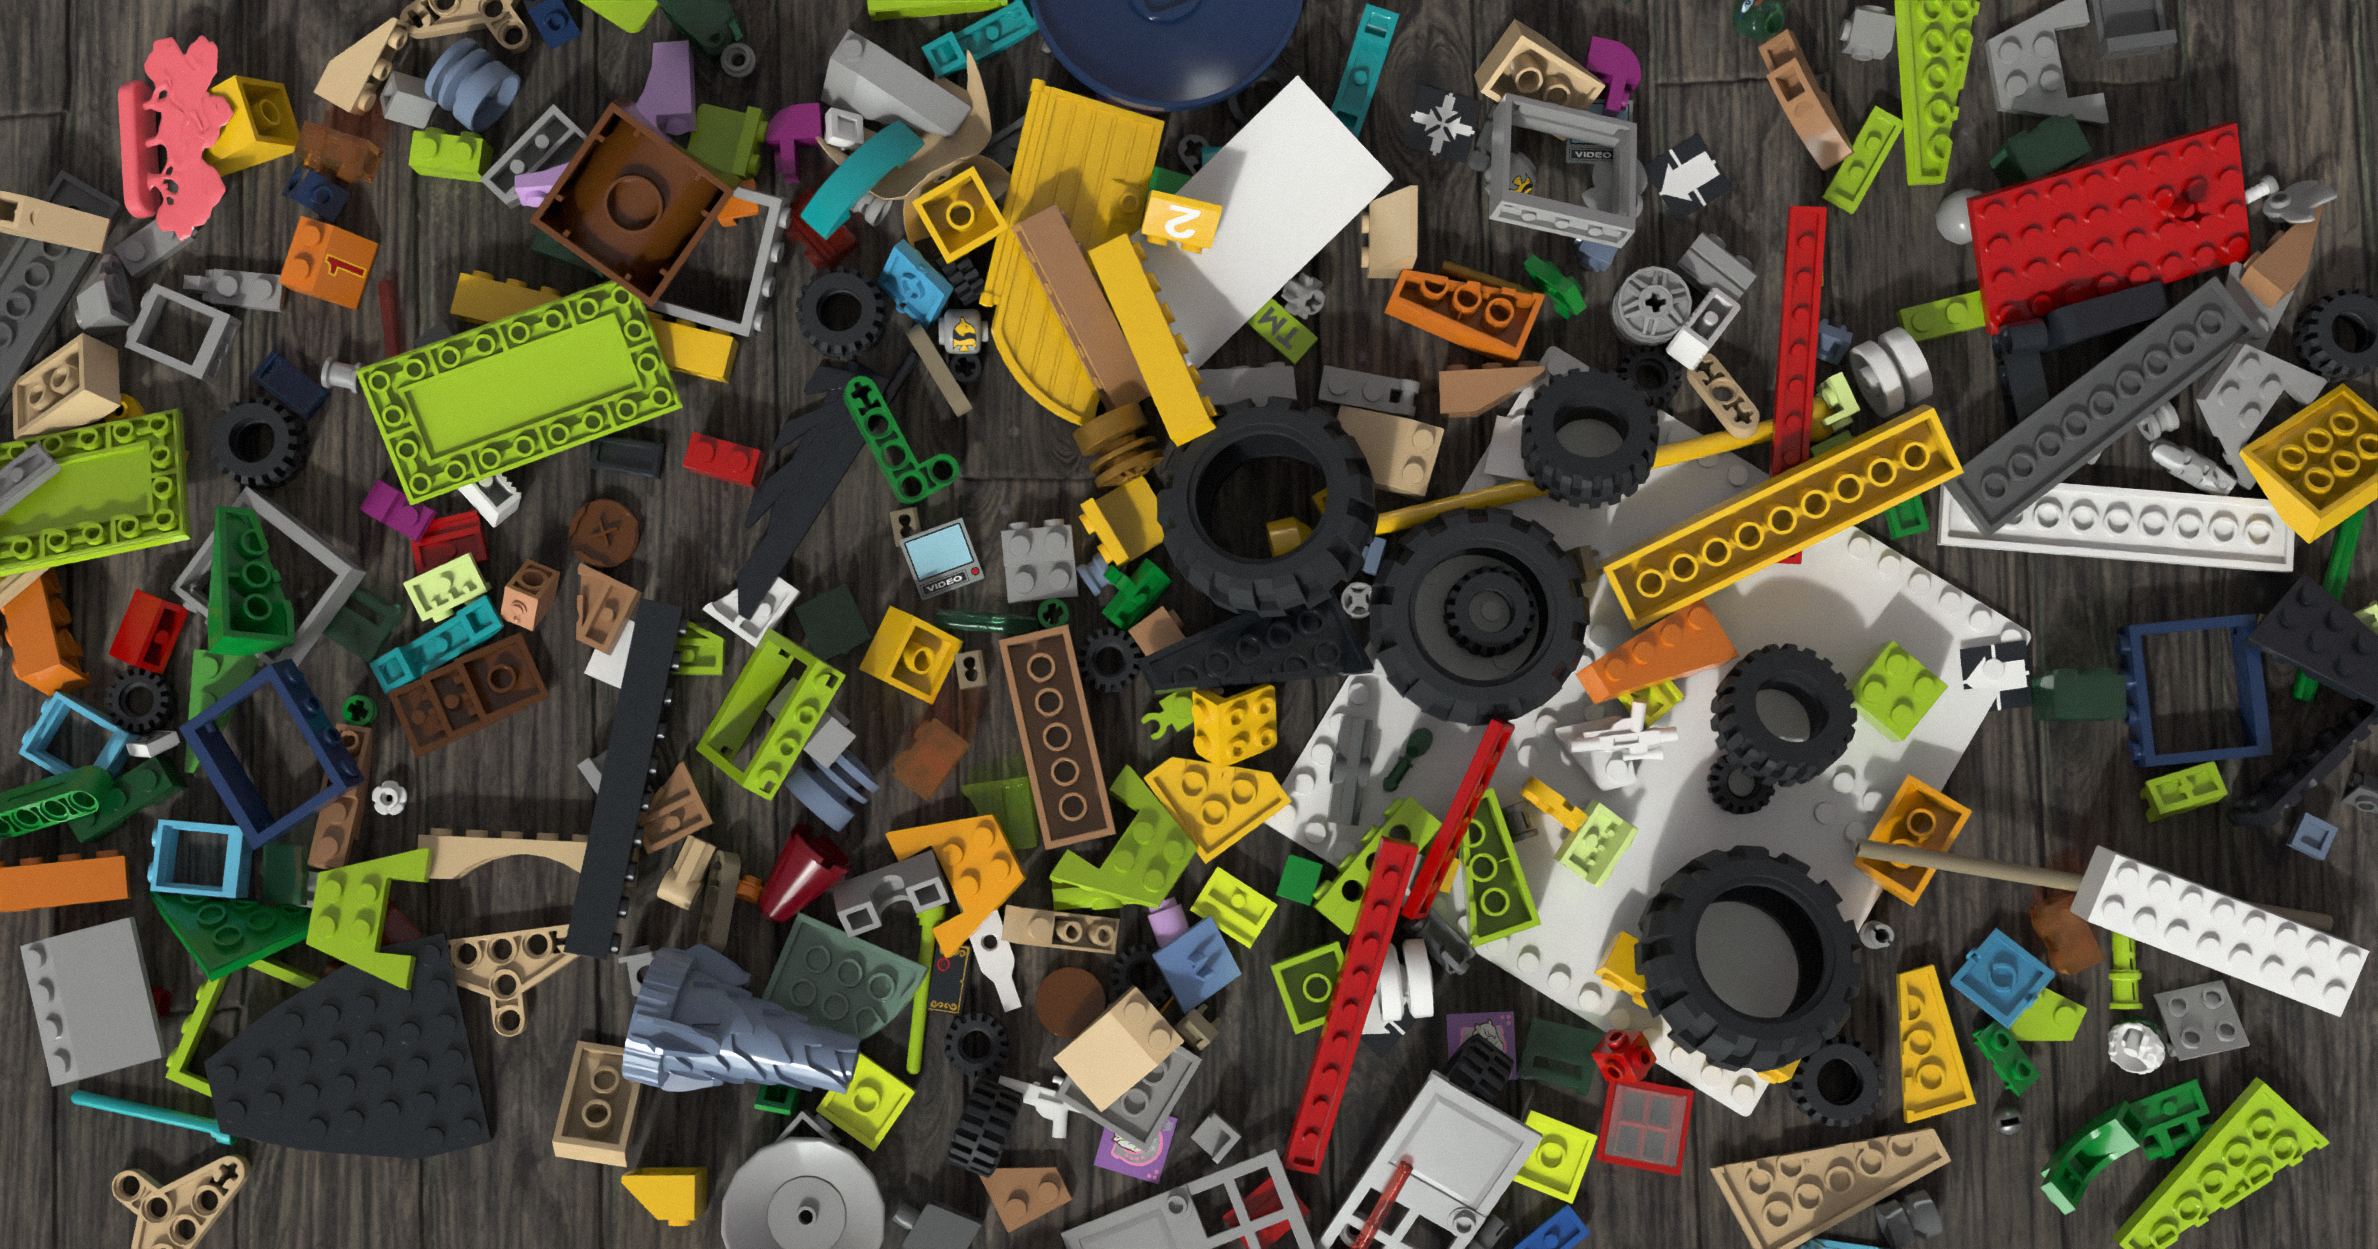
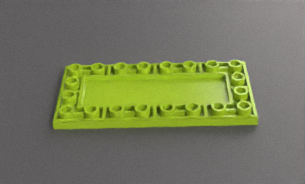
[355,280,683,506]
[0,408,191,577]

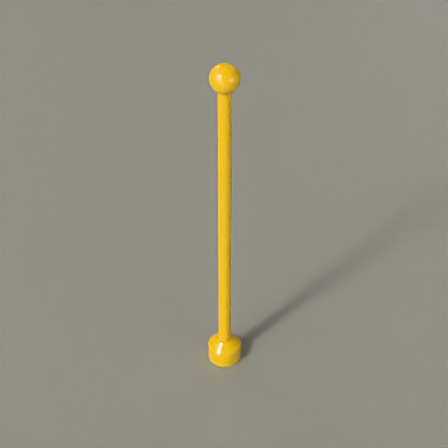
[1265,397,1836,557]

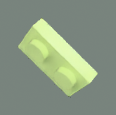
[1553,799,1638,888]

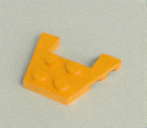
[885,814,1027,958]

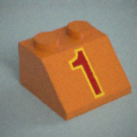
[279,216,380,310]

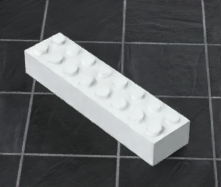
[2069,845,2369,1017]

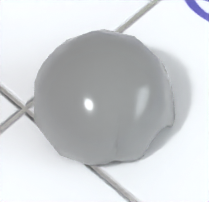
[1935,189,1983,245]

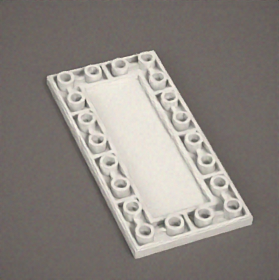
[1094,75,1394,369]

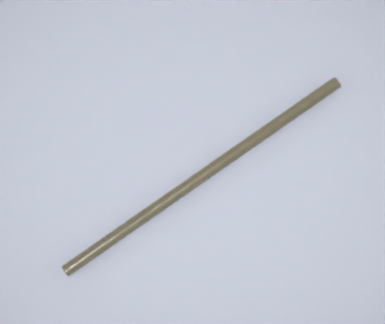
[1853,838,2333,932]

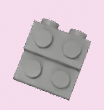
[1001,519,1079,604]

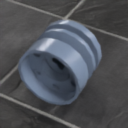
[424,38,521,133]
[784,748,881,832]

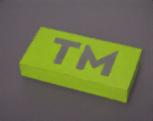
[1245,298,1318,366]

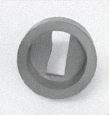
[1991,1105,2023,1135]

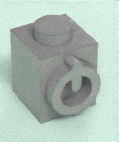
[1839,5,1896,61]

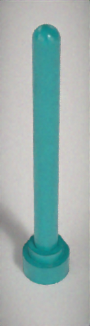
[71,1090,239,1145]

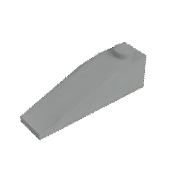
[821,29,972,138]

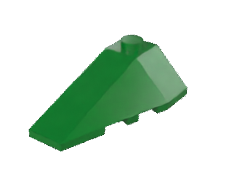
[207,505,295,656]

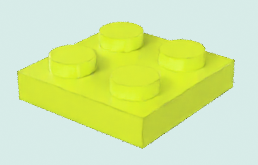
[815,1051,916,1151]
[1513,1109,1598,1204]

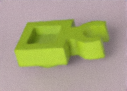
[1141,691,1194,740]

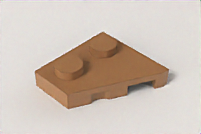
[576,563,642,656]
[640,762,715,854]
[979,1166,1072,1233]

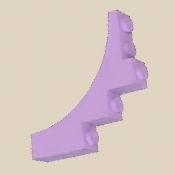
[515,40,697,207]

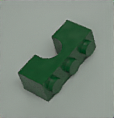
[67,756,188,843]

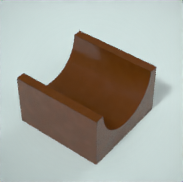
[529,95,743,308]

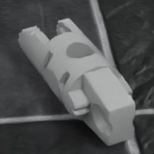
[2148,437,2237,496]

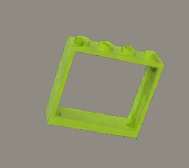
[696,627,846,801]
[165,956,321,1097]

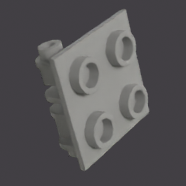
[2153,980,2250,1061]

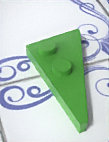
[184,649,259,773]

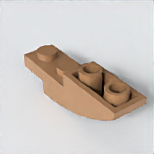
[1758,29,1855,171]
[307,723,373,870]

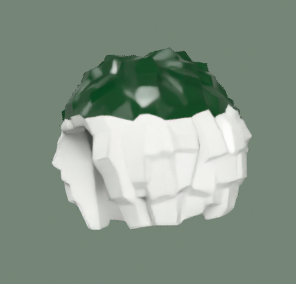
[2108,1016,2165,1074]

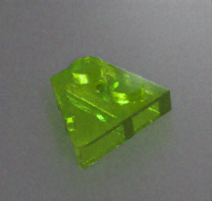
[961,776,1039,850]

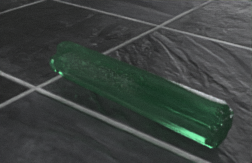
[934,609,1039,635]

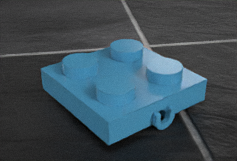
[876,239,954,331]
[1950,928,2055,1030]

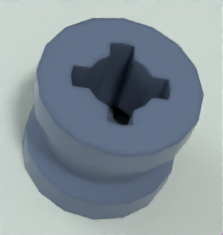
[1076,552,1112,597]

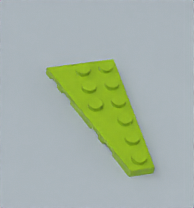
[1894,0,1980,186]
[2112,1077,2330,1249]

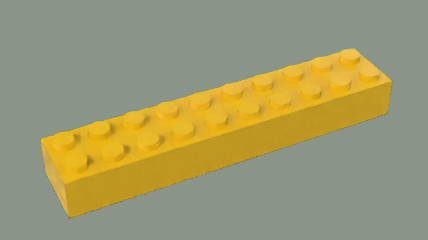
[1599,404,1964,631]

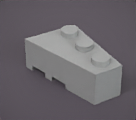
[480,104,587,209]
[1198,362,1297,421]

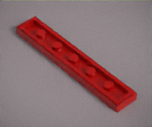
[1401,719,1515,920]

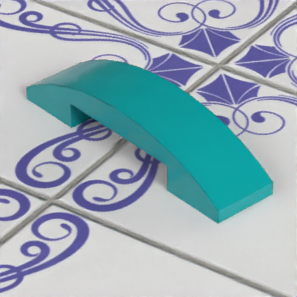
[921,0,1038,79]
[1331,4,1400,139]
[800,120,925,240]
[370,595,504,695]

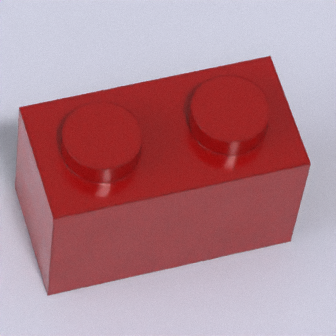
[683,432,767,489]
[108,589,189,674]

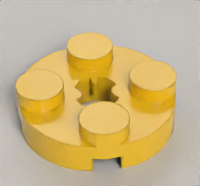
[1519,775,1589,833]

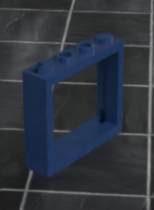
[2114,613,2273,768]
[179,658,366,850]

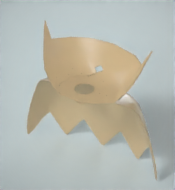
[815,50,1011,248]

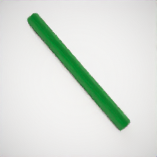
[2292,506,2367,703]

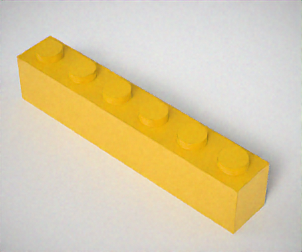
[1088,233,1217,446]

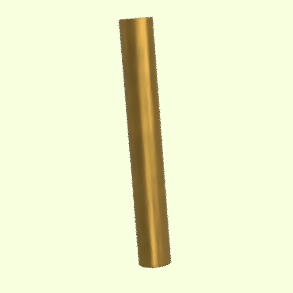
[1440,260,1544,294]

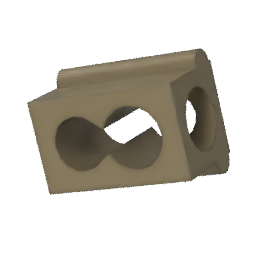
[890,507,922,548]
[954,650,988,690]

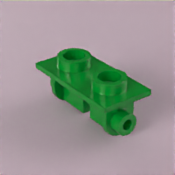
[1971,1019,2041,1096]

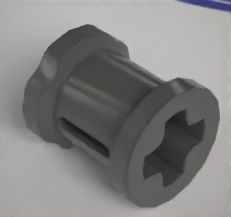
[1501,800,1539,843]

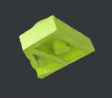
[672,622,726,676]
[2009,988,2087,1041]

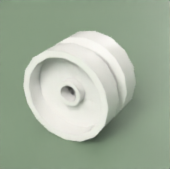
[1849,327,1933,418]
[1376,938,1434,1022]

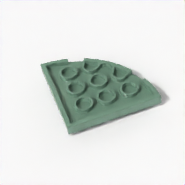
[762,912,930,1041]

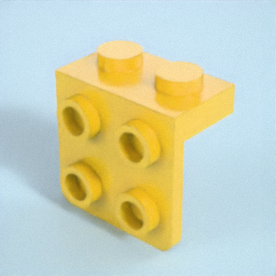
[1078,476,1164,569]
[1192,683,1277,769]

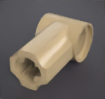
[657,835,718,912]

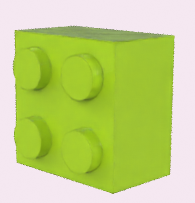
[1846,640,1948,743]
[1269,940,1344,1034]

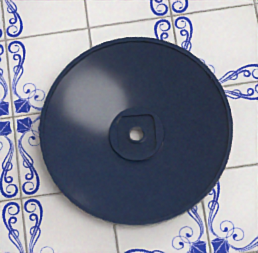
[1029,0,1303,112]

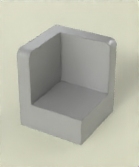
[379,70,438,129]
[1190,1109,1241,1164]

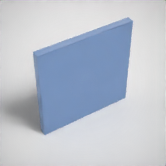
[1152,915,1241,1014]

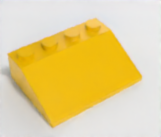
[2239,383,2378,544]

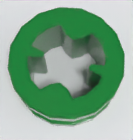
[1037,598,1070,629]
[342,695,379,727]

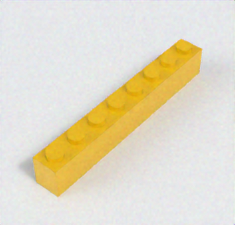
[450,270,739,384]

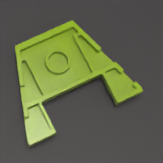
[1050,764,1198,909]
[306,848,434,990]

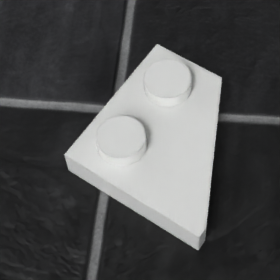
[703,577,801,647]
[1553,714,1637,791]

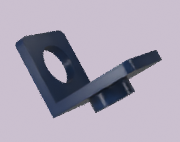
[523,0,580,49]
[281,165,350,222]

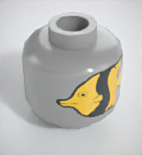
[1485,152,1537,196]
[939,309,988,354]

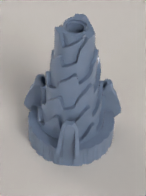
[622,943,860,1095]

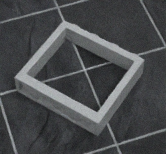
[1489,93,1637,248]
[643,186,792,337]
[170,486,367,668]

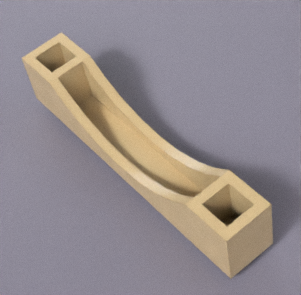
[417,828,639,887]

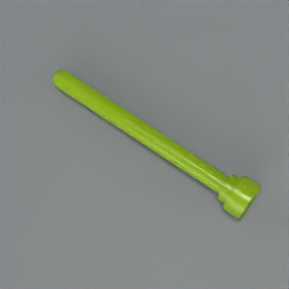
[906,905,946,1075]

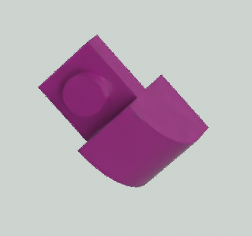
[1583,36,1641,117]
[766,103,825,183]
[359,478,437,542]

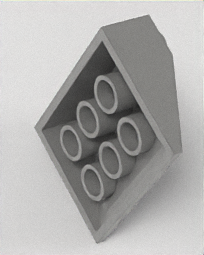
[20,917,166,1087]

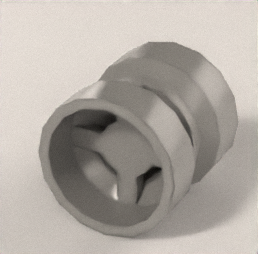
[850,191,894,227]

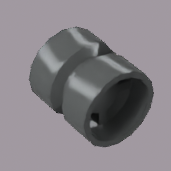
[1875,1188,1943,1249]

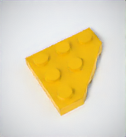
[1143,757,1292,864]

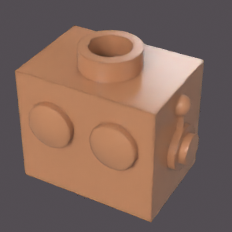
[500,559,560,631]

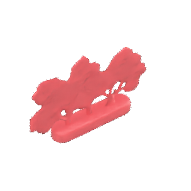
[118,35,234,241]

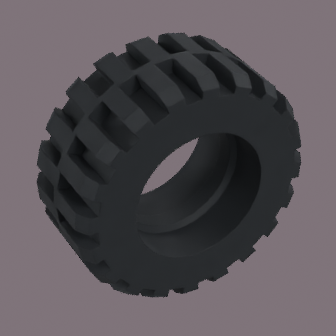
[1520,367,1660,509]
[1710,643,1857,787]

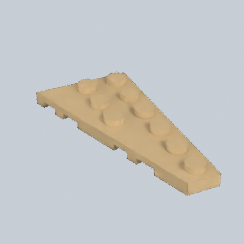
[1709,1127,1951,1249]

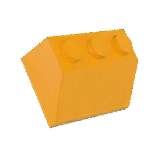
[1852,774,1972,907]

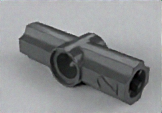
[1327,716,1373,826]

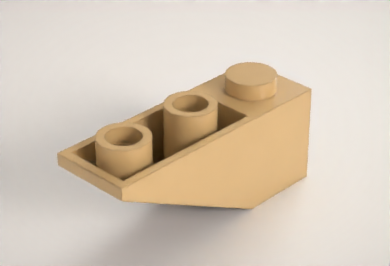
[314,17,411,116]
[0,191,111,254]
[1001,905,1120,954]

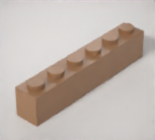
[1011,204,1151,412]

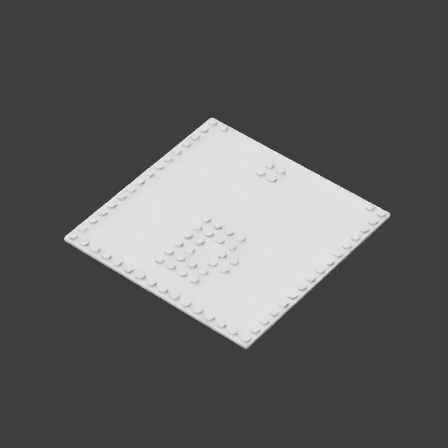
[1265,346,2031,1116]

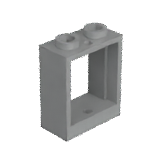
[124,283,242,385]

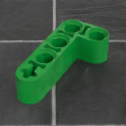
[843,376,959,505]

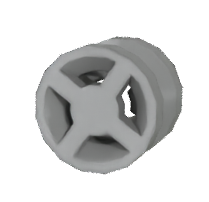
[2137,401,2179,441]
[1340,582,1372,620]

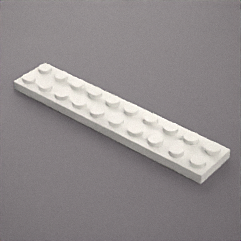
[1937,483,2295,573]

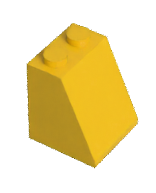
[202,75,304,177]

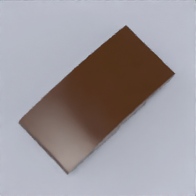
[387,632,549,758]

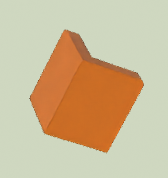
[717,179,760,227]

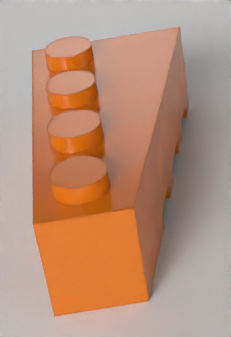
[1384,269,1546,368]
[0,567,93,696]
[1575,598,1740,704]
[0,850,132,912]

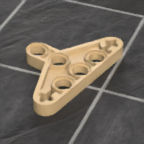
[400,0,531,54]
[448,924,580,1037]
[112,1154,251,1249]

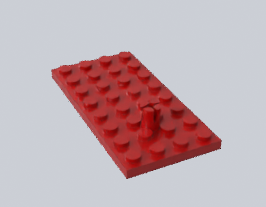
[1966,121,2252,335]

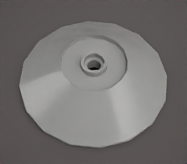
[721,1137,885,1249]

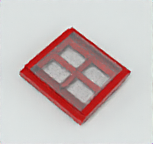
[1595,1080,1694,1176]

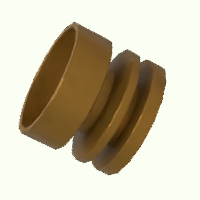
[1073,403,1164,489]

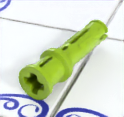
[2108,931,2143,1009]

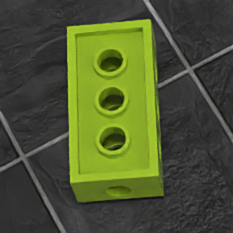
[1312,796,1442,935]

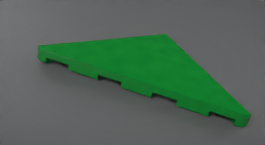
[148,891,312,982]

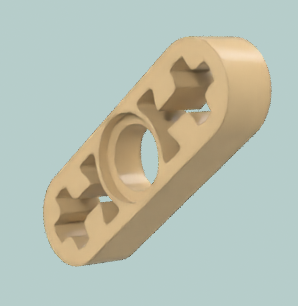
[1687,353,1760,439]

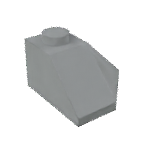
[75,254,136,337]

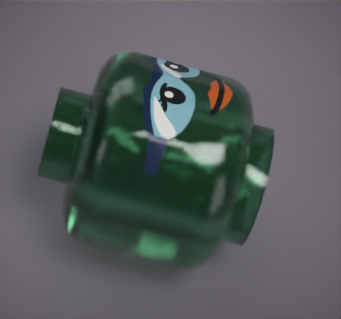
[1732,0,1785,42]

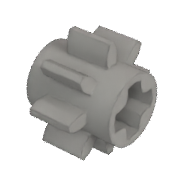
[1281,273,1326,319]

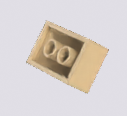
[1474,19,1605,141]
[1361,185,1418,279]
[12,333,121,440]
[1337,405,1444,502]
[1053,985,1184,1112]
[552,1041,643,1167]

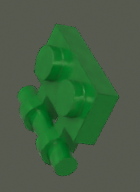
[2128,1078,2213,1161]

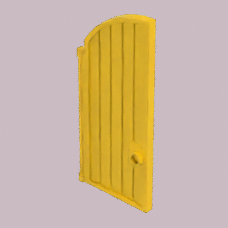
[979,79,1165,426]

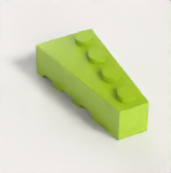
[1459,788,1541,948]

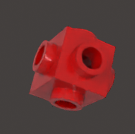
[1591,1030,1657,1083]

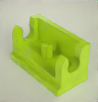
[2140,761,2228,823]

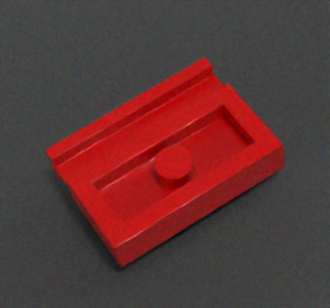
[410,510,490,576]
[1222,1175,1311,1249]

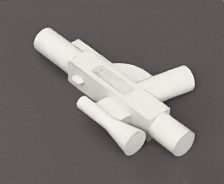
[1569,700,1678,761]
[998,1075,1082,1138]

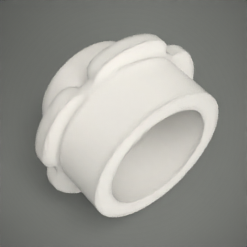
[372,780,408,815]

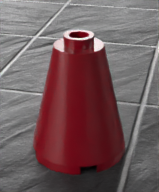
[757,823,852,923]

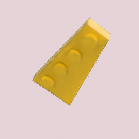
[1896,964,1976,1123]

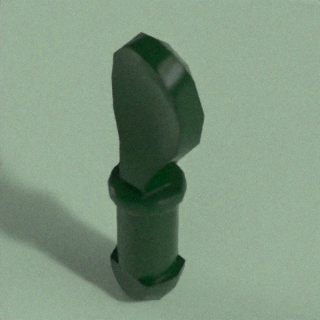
[1382,727,1433,792]

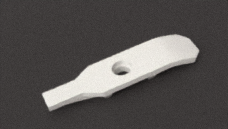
[954,892,1022,1012]

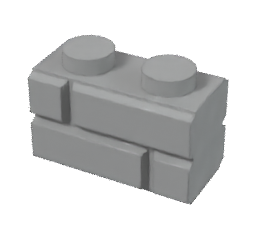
[1672,232,1757,302]

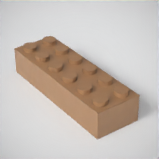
[998,624,1117,850]

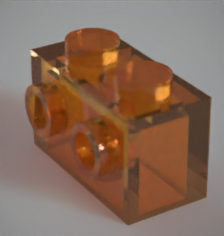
[294,120,383,184]
[892,718,972,801]
[2028,894,2105,975]

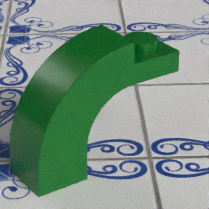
[2040,1100,2149,1215]

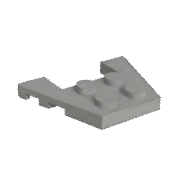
[1984,0,2109,127]
[2196,343,2327,490]

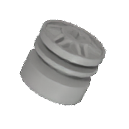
[1609,266,1692,350]

